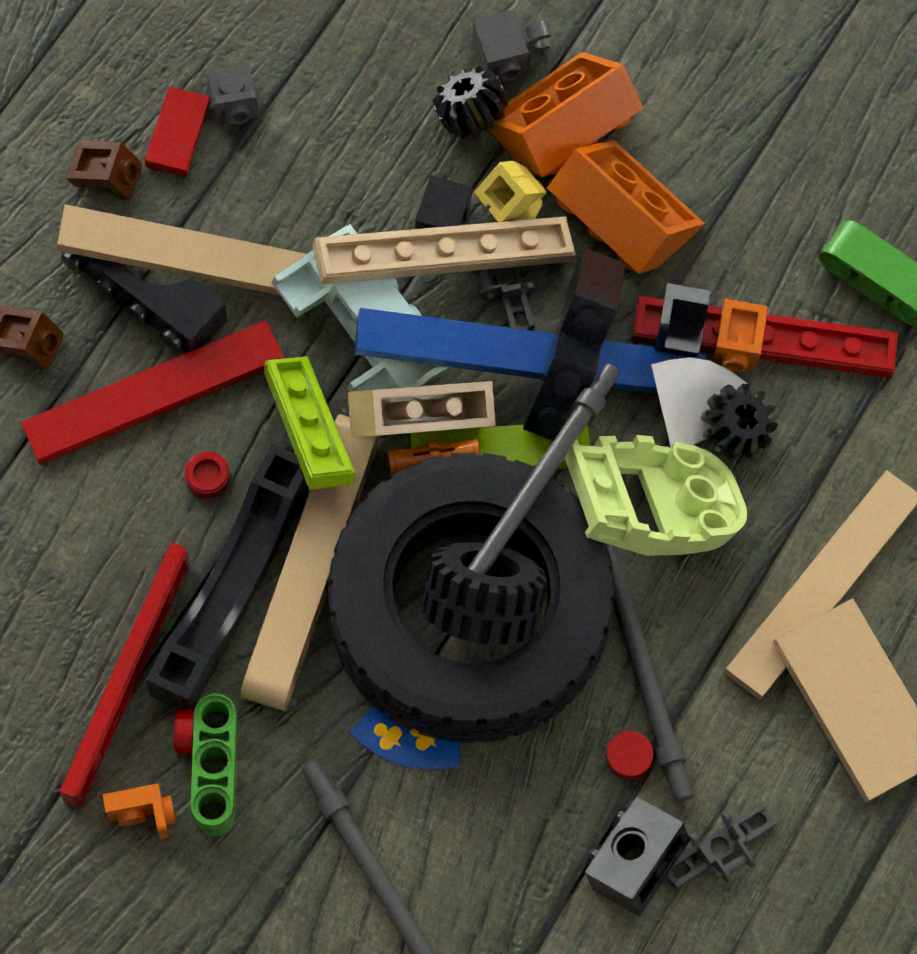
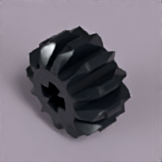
[433,66,509,138]
[700,383,779,460]

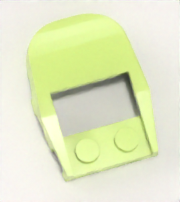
[562,435,747,556]

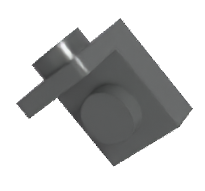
[207,65,259,125]

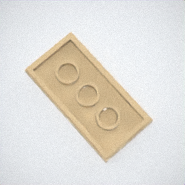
[772,598,917,803]

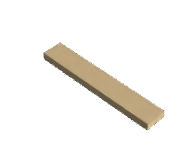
[56,204,307,295]
[312,216,576,284]
[724,470,917,701]

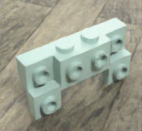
[271,224,450,392]

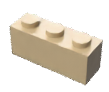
[348,381,496,437]

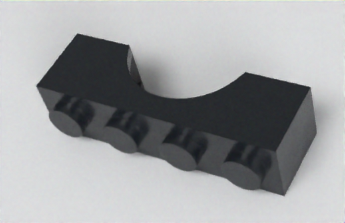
[58,200,227,353]

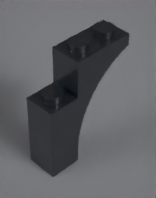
[523,248,625,441]

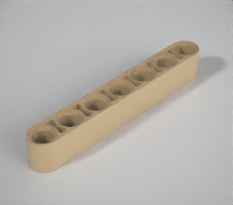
[240,414,381,711]

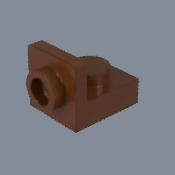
[66,141,142,200]
[0,305,63,370]

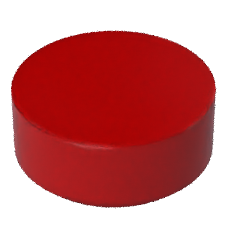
[185,451,230,499]
[174,708,195,755]
[606,731,653,780]

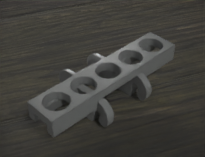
[472,267,536,331]
[667,802,777,890]

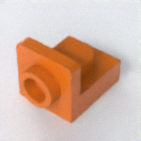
[712,299,768,372]
[102,783,176,840]

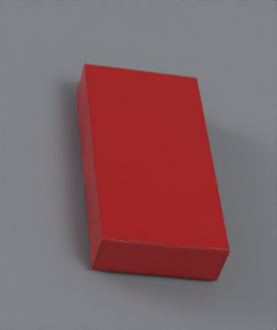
[145,87,211,177]

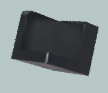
[415,175,472,229]
[655,283,711,358]

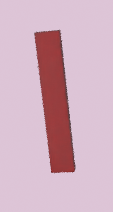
[632,296,898,378]
[21,320,284,465]
[59,542,190,808]

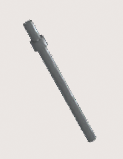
[468,364,620,575]
[603,543,693,802]
[302,760,435,954]

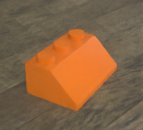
[488,52,643,177]
[547,140,705,274]

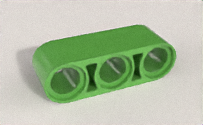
[819,220,917,327]
[191,693,238,837]

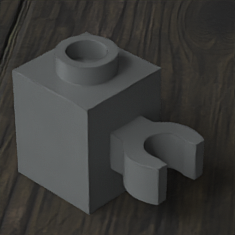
[472,9,552,82]

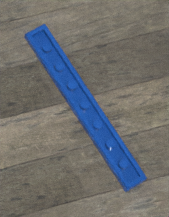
[354,308,706,395]

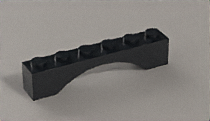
[146,443,309,709]

